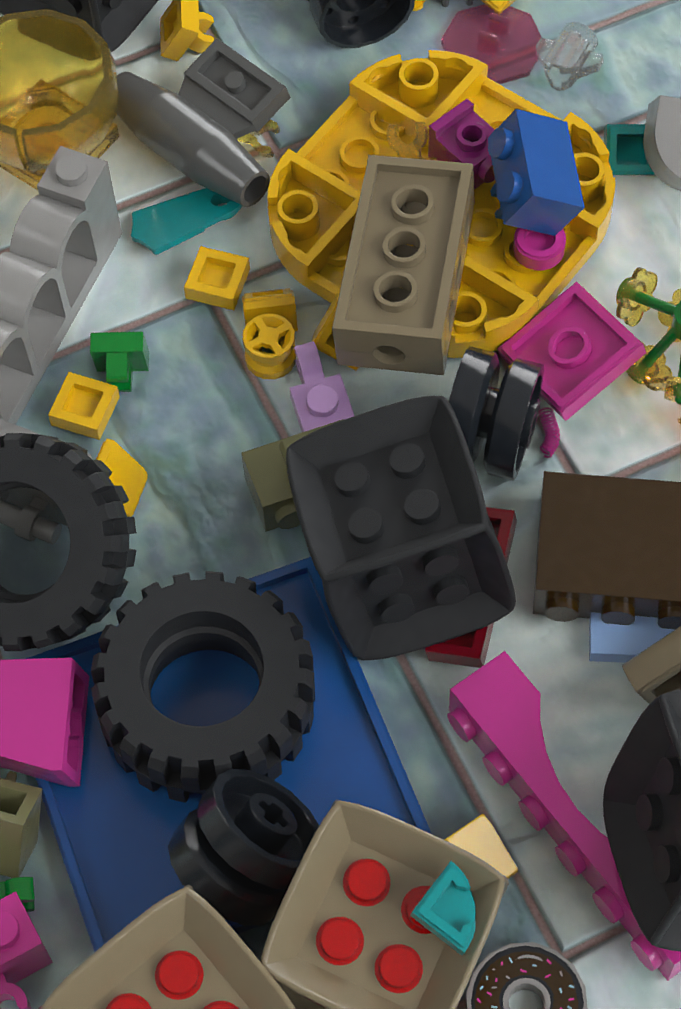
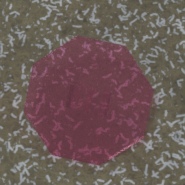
[441,4,545,84]

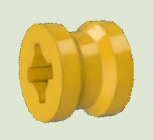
[242,313,296,379]

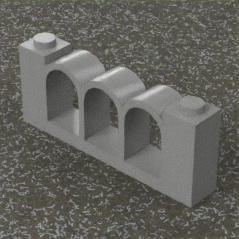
[0,146,122,425]

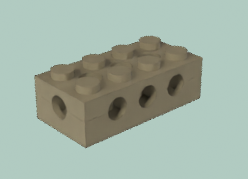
[332,155,475,375]

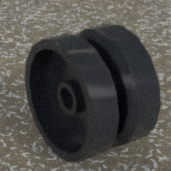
[448,346,544,481]
[168,769,319,926]

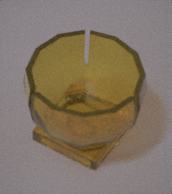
[0,9,119,191]

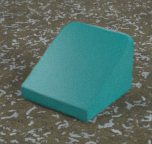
[604,124,655,175]

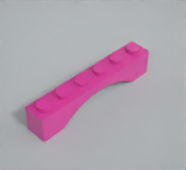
[447,651,681,981]

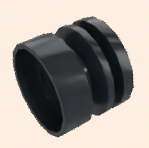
[308,0,415,48]

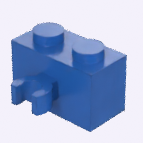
[487,109,585,236]

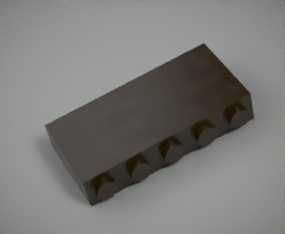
[533,471,681,629]

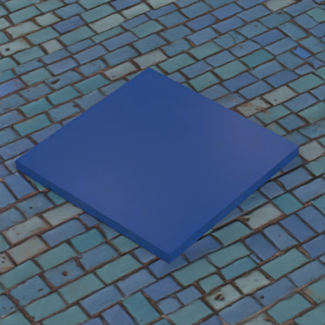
[26,557,432,952]

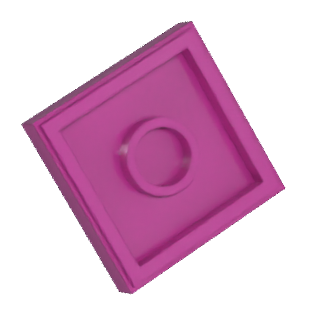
[497,281,647,421]

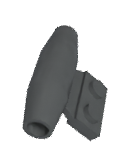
[105,38,291,207]

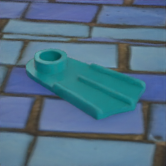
[131,188,242,255]

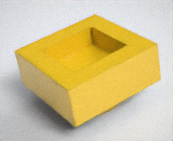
[184,246,250,311]
[48,372,120,440]

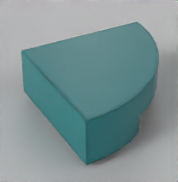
[410,861,476,956]

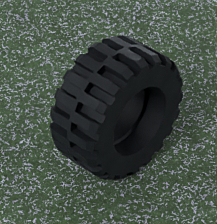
[0,433,137,651]
[91,571,315,803]

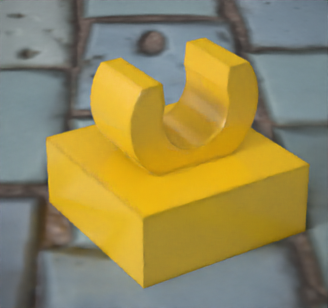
[160,0,214,61]

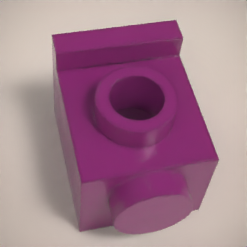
[428,99,495,190]

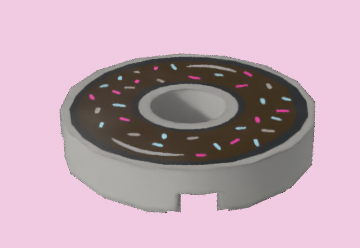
[466,942,588,1009]

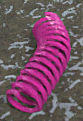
[539,407,560,458]

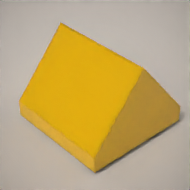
[242,288,298,331]

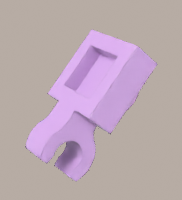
[290,341,355,432]

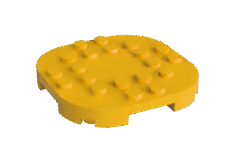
[267,50,615,358]

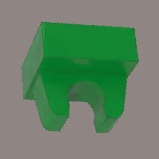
[90,332,149,392]

